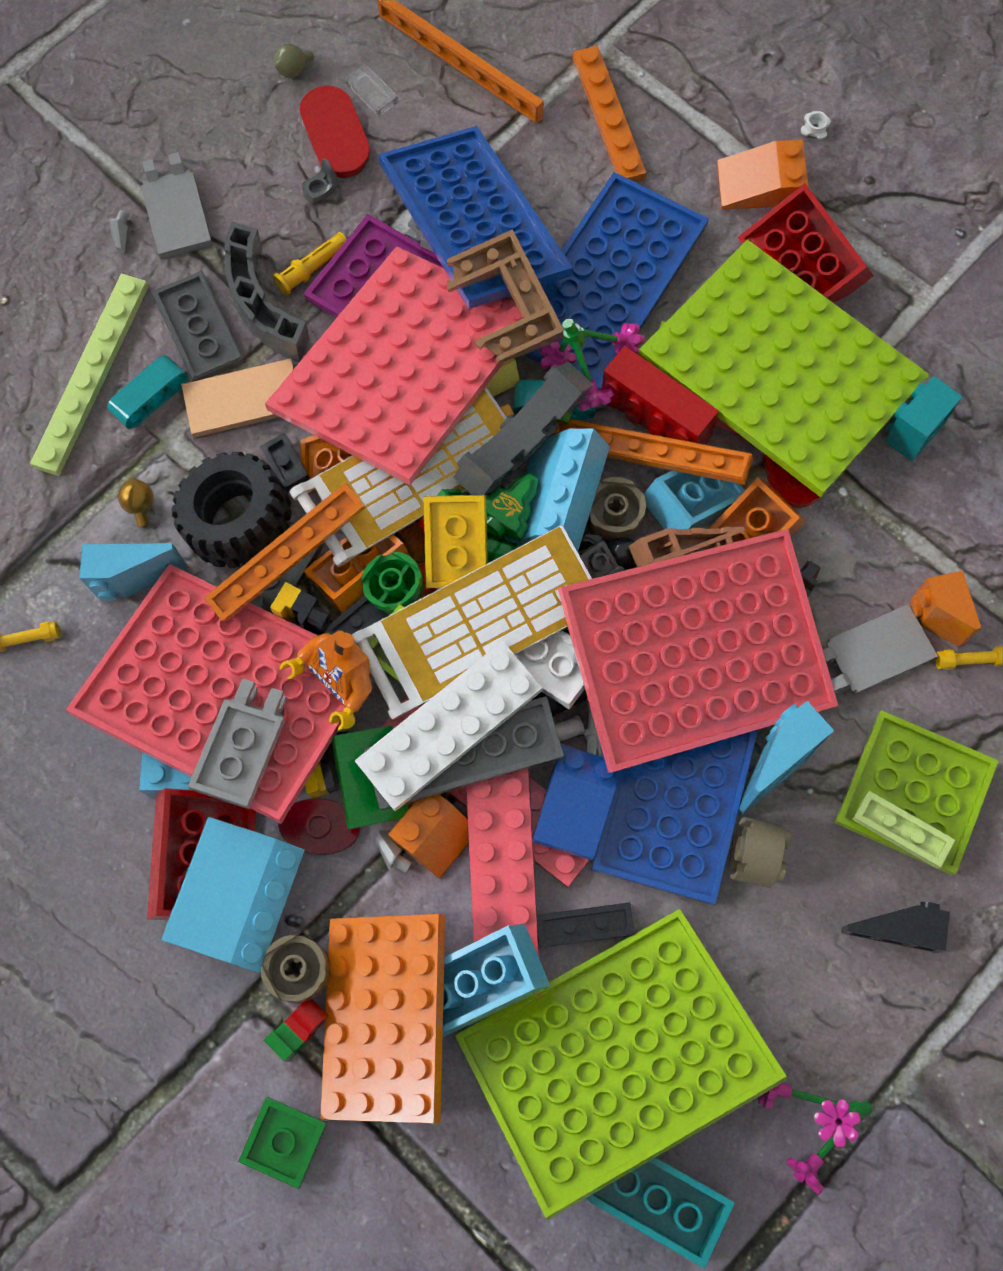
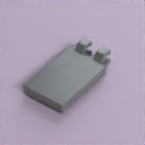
[141,152,213,259]
[823,604,938,695]
[188,679,287,809]

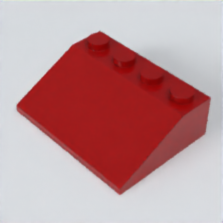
[737,183,874,303]
[147,788,256,921]

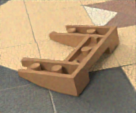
[447,229,564,363]

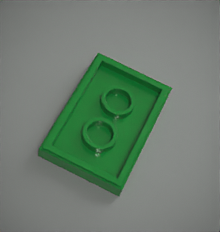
[332,725,408,829]

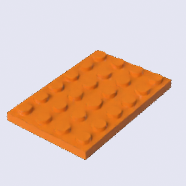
[320,914,445,1123]

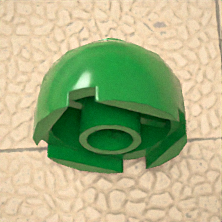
[362,551,424,614]

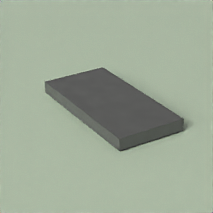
[152,271,245,382]

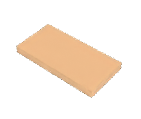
[181,358,294,438]

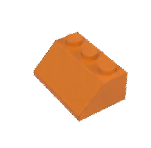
[304,535,411,614]

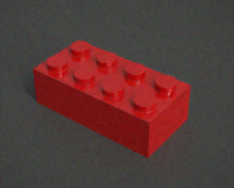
[602,346,719,445]

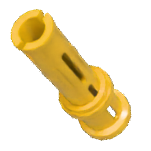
[272,232,347,296]

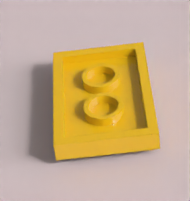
[423,495,488,588]

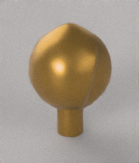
[118,477,154,527]

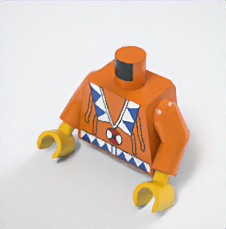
[280,630,372,730]

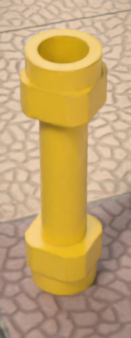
[0,621,61,652]
[935,646,1003,670]

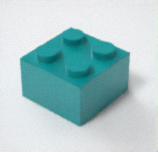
[884,376,963,462]

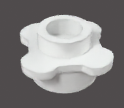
[801,111,831,140]

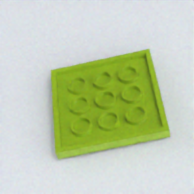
[834,710,999,876]

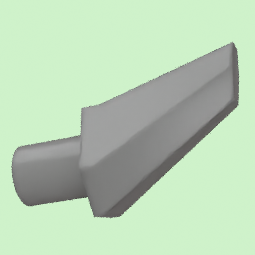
[109,210,129,254]
[375,830,413,873]

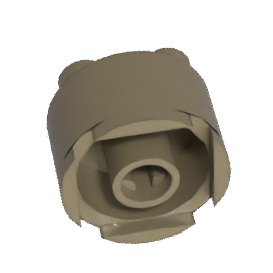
[586,477,646,544]
[729,817,791,888]
[261,935,330,1004]

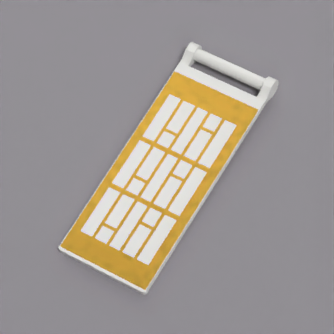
[289,387,507,567]
[352,526,592,720]

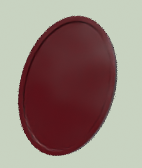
[278,798,360,855]

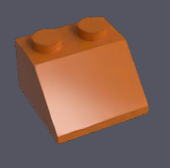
[910,571,982,647]
[388,794,469,879]

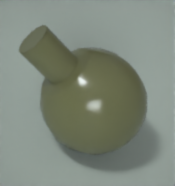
[274,44,314,78]

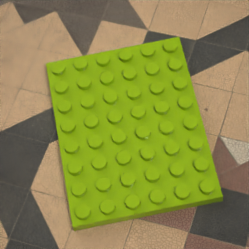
[638,239,929,497]
[455,909,787,1221]

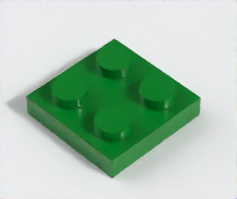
[238,1097,327,1189]

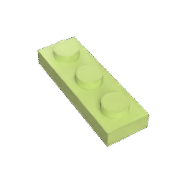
[852,791,955,869]

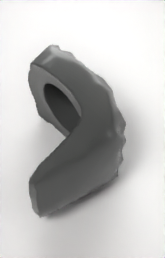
[302,158,339,204]

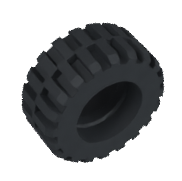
[172,451,292,568]

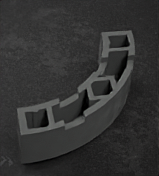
[224,222,310,362]
[453,362,594,495]

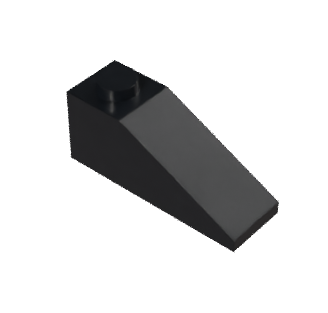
[841,902,950,953]

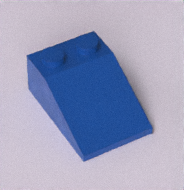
[532,744,620,861]

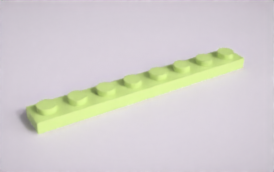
[30,273,149,476]

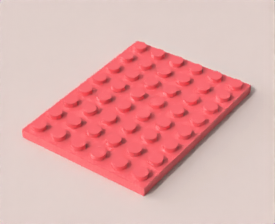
[265,246,523,485]
[558,529,838,772]
[66,564,372,824]

